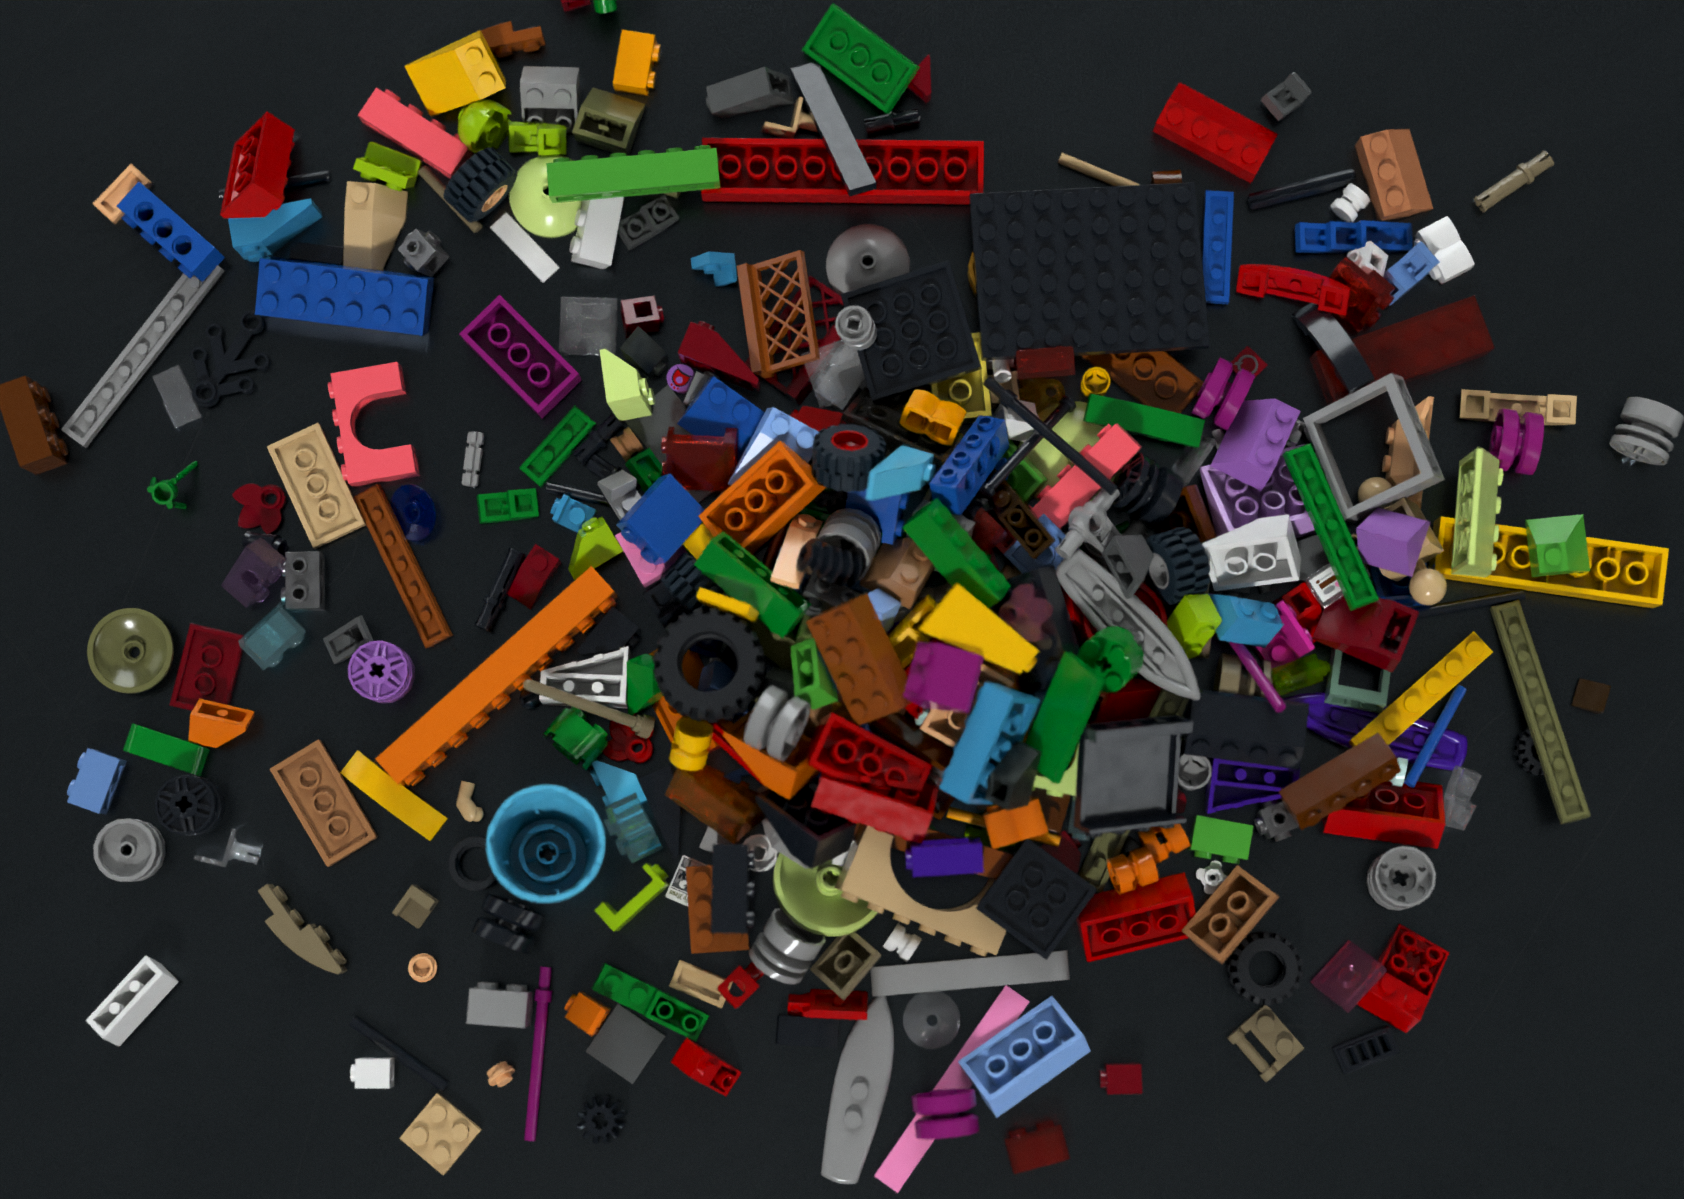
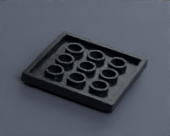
[841,260,982,403]

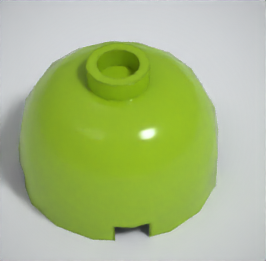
[458,99,511,153]

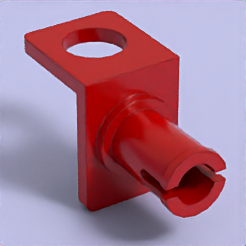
[717,962,764,1008]

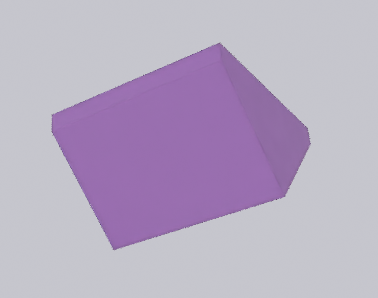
[1356,508,1430,577]

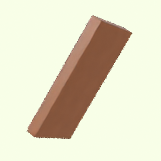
[1082,351,1203,414]

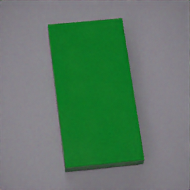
[802,3,920,114]
[1025,652,1105,784]

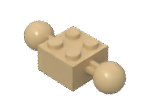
[1358,477,1447,605]

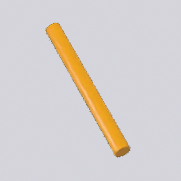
[947,807,1061,847]

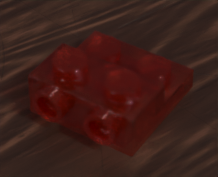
[1329,256,1395,333]

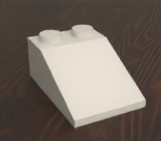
[1202,514,1301,591]

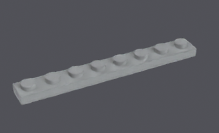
[61,266,224,448]

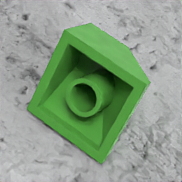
[1525,514,1590,577]

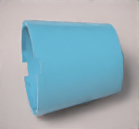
[486,785,605,903]

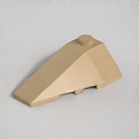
[343,181,408,271]

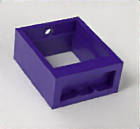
[905,836,984,877]

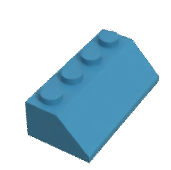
[939,682,1041,805]

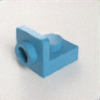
[691,252,737,287]
[550,494,597,533]

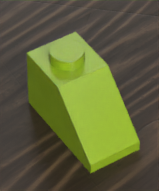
[568,516,623,580]

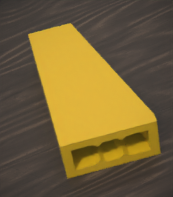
[918,583,1039,674]

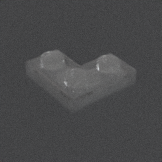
[801,340,861,409]

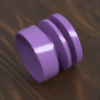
[348,640,415,703]

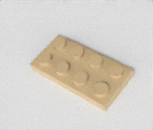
[267,423,366,549]

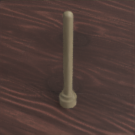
[523,679,655,739]

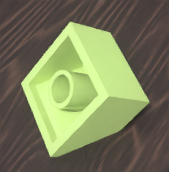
[600,349,655,421]

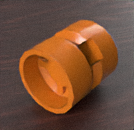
[1137,823,1190,864]
[1107,846,1159,895]

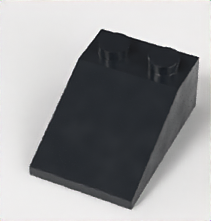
[755,786,857,869]

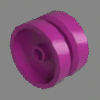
[1191,357,1256,431]
[1489,408,1544,475]
[911,1088,980,1139]

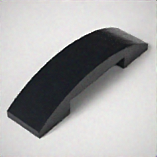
[1292,303,1374,394]

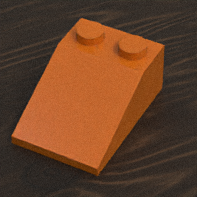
[723,707,819,800]

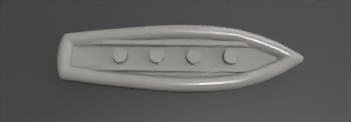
[1055,549,1201,700]
[821,996,894,1184]

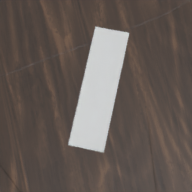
[490,212,559,283]

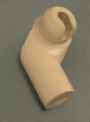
[456,781,483,822]

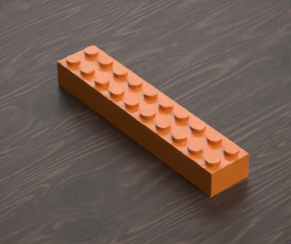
[375,566,619,787]

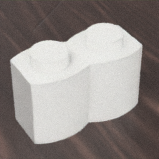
[1413,216,1475,285]

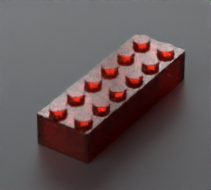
[1310,295,1495,405]

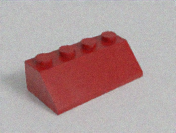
[1153,82,1278,183]
[220,111,295,218]
[1323,780,1445,849]
[1076,872,1196,962]

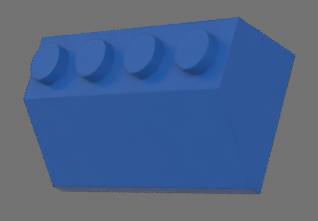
[677,376,765,466]

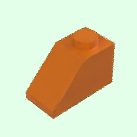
[188,699,255,748]
[564,991,612,1036]

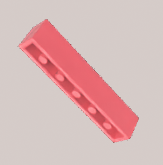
[996,423,1142,554]

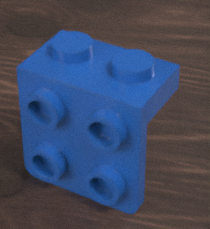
[845,489,910,545]

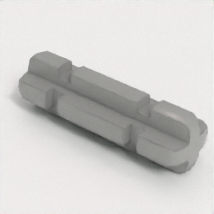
[462,431,484,487]

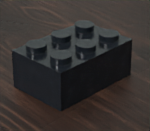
[711,844,755,934]

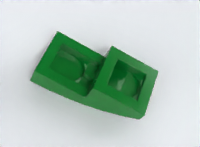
[477,488,539,524]

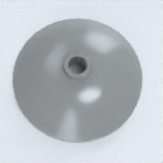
[826,224,910,296]

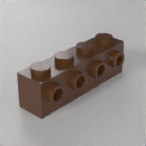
[1278,733,1401,830]

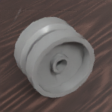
[744,686,811,761]
[93,818,166,882]

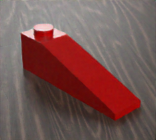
[807,712,932,792]

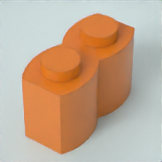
[982,796,1048,849]

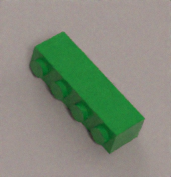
[902,498,1011,608]
[694,531,812,638]

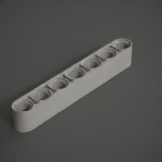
[870,950,1070,996]

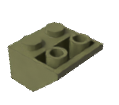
[572,88,646,156]

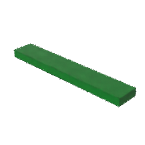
[1283,443,1379,611]

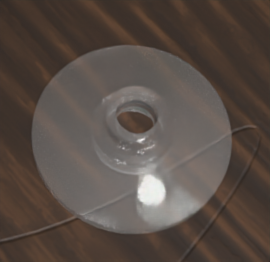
[903,991,960,1049]

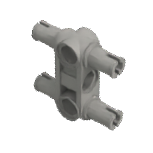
[1055,489,1148,575]

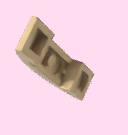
[1460,389,1577,425]

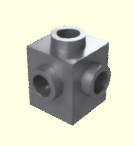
[398,229,450,277]
[1254,799,1299,842]

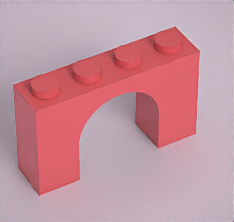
[328,362,420,488]

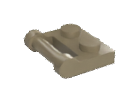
[1227,1005,1304,1082]

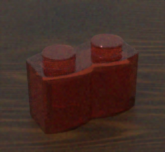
[1004,1120,1070,1174]

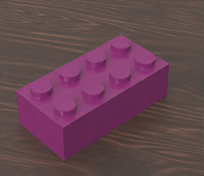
[459,295,582,418]

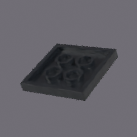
[975,839,1097,960]

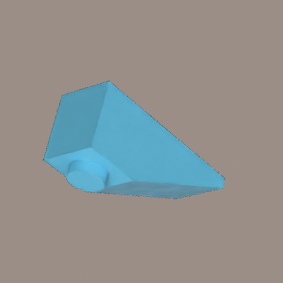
[866,445,936,500]

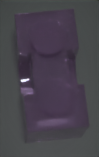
[221,537,287,608]

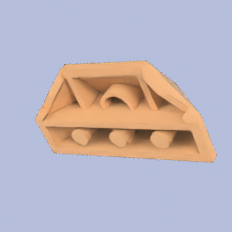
[1382,396,1434,509]

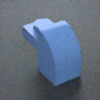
[1372,241,1440,306]

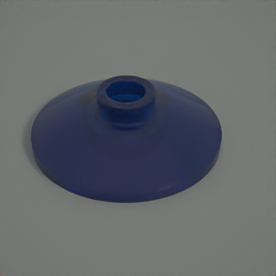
[390,484,436,541]

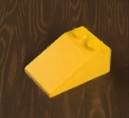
[405,30,506,117]

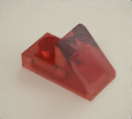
[971,508,1014,555]

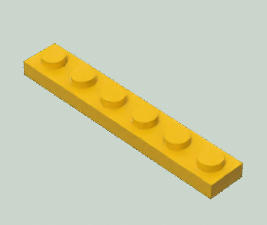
[1348,631,1493,747]

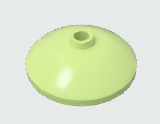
[509,155,582,238]

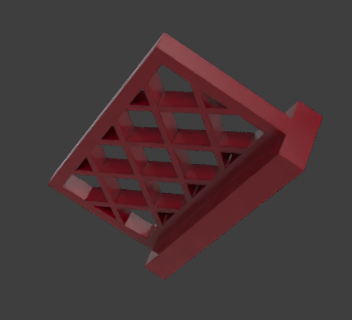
[745,276,845,406]

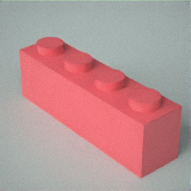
[358,88,473,179]

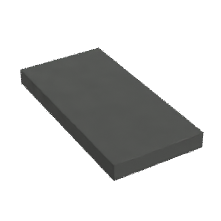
[624,385,736,504]

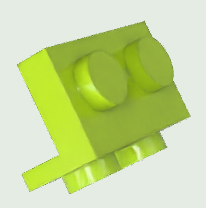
[353,142,422,191]

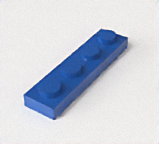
[1202,190,1234,304]

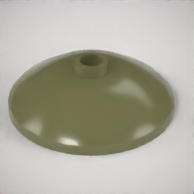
[87,608,174,694]

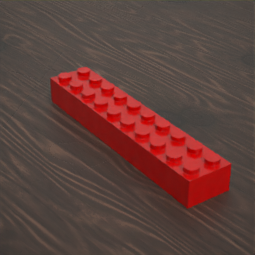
[701,138,984,204]

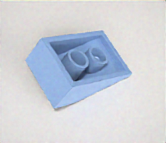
[728,407,819,485]

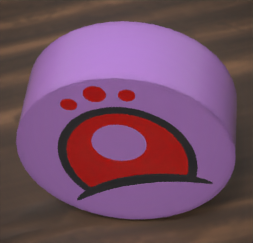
[667,364,695,394]

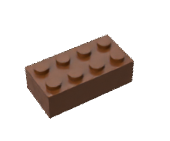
[806,593,911,726]

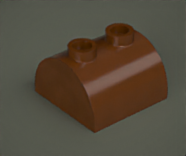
[1156,485,1217,543]

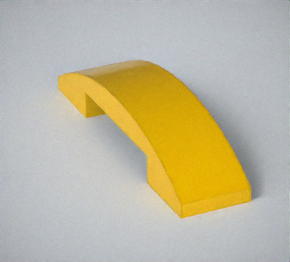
[340,750,448,841]

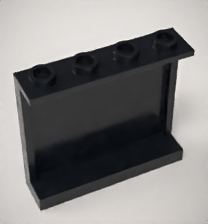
[1074,715,1193,837]

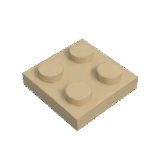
[400,1093,482,1175]

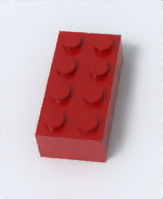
[811,773,939,844]

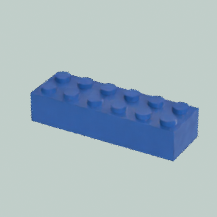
[255,256,434,336]

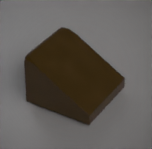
[1571,678,1611,714]

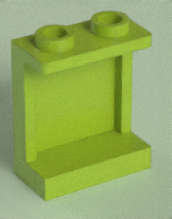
[595,863,669,932]

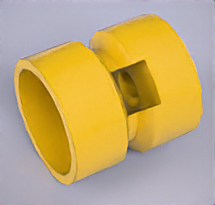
[669,716,713,771]

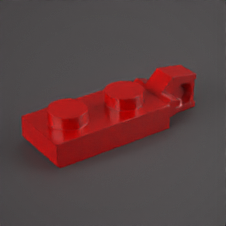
[788,989,868,1020]

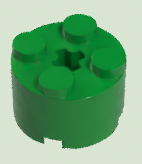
[1077,626,1144,692]
[543,706,609,771]

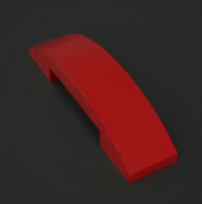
[1236,264,1351,316]

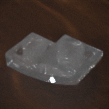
[1444,765,1482,831]

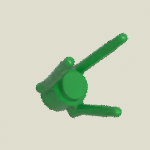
[147,461,198,509]

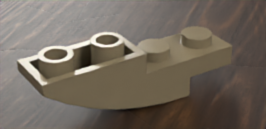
[258,884,347,974]

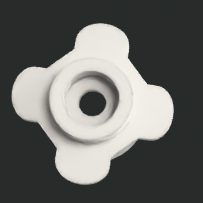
[1196,861,1228,894]

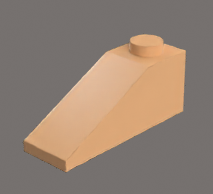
[770,514,823,589]

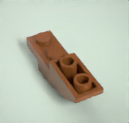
[481,21,546,57]

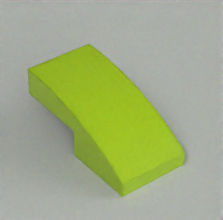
[508,122,566,155]

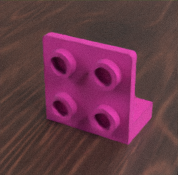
[1251,600,1315,675]

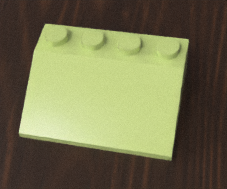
[1451,448,1503,577]

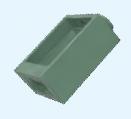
[1324,647,1391,713]

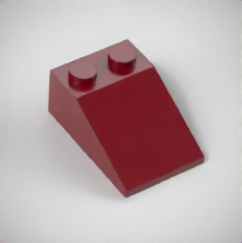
[678,321,761,394]

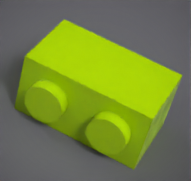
[1167,594,1222,658]

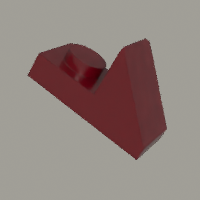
[908,54,931,103]

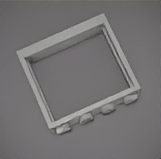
[1303,373,1445,523]

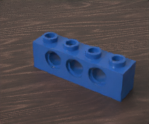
[117,182,225,282]
[929,415,1010,516]

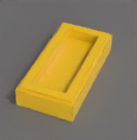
[696,587,759,622]

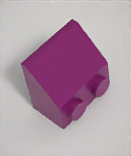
[903,641,984,713]

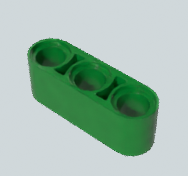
[123,723,210,776]

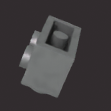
[281,551,325,611]

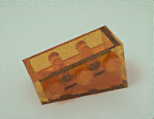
[665,765,765,844]

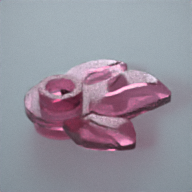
[999,584,1053,642]

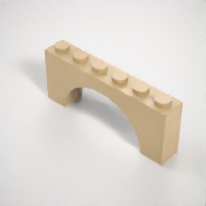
[835,824,1006,957]

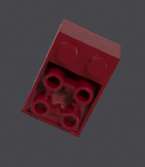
[1312,590,1419,673]

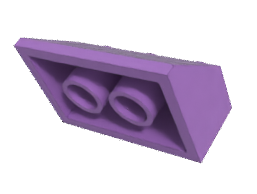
[1210,399,1301,491]

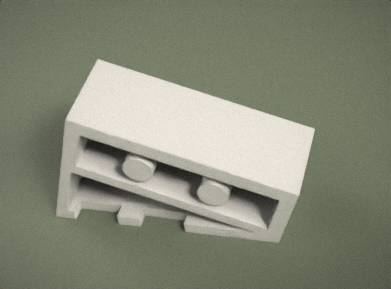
[539,646,631,708]

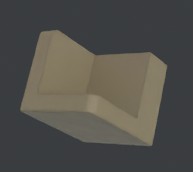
[392,885,439,928]

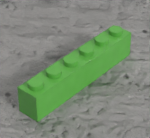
[546,145,721,203]

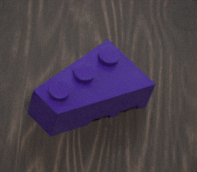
[1204,758,1300,814]

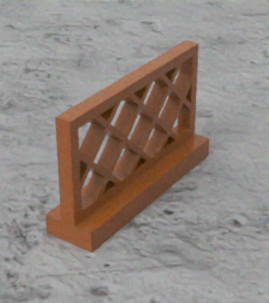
[737,250,820,378]

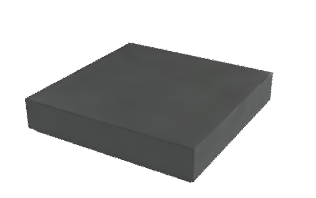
[585,1003,666,1084]

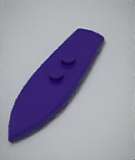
[1282,692,1467,771]

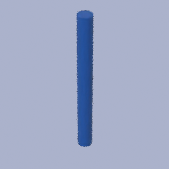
[1404,685,1467,788]

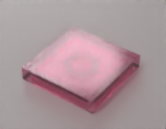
[1311,940,1387,1013]

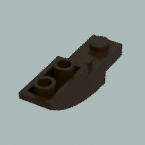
[978,468,1056,560]

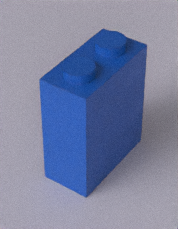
[616,474,705,565]

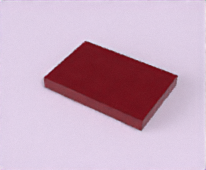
[169,623,247,711]

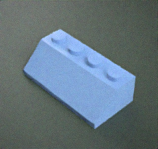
[958,996,1091,1118]

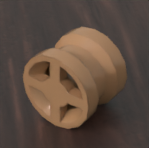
[610,427,645,462]

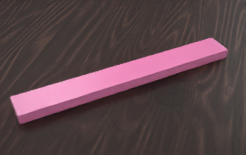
[874,985,1029,1193]

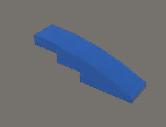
[1295,220,1413,254]

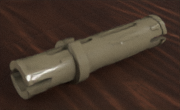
[1474,150,1554,212]

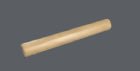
[1058,153,1140,186]

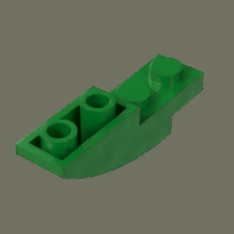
[591,962,709,1041]

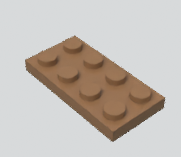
[270,739,378,867]

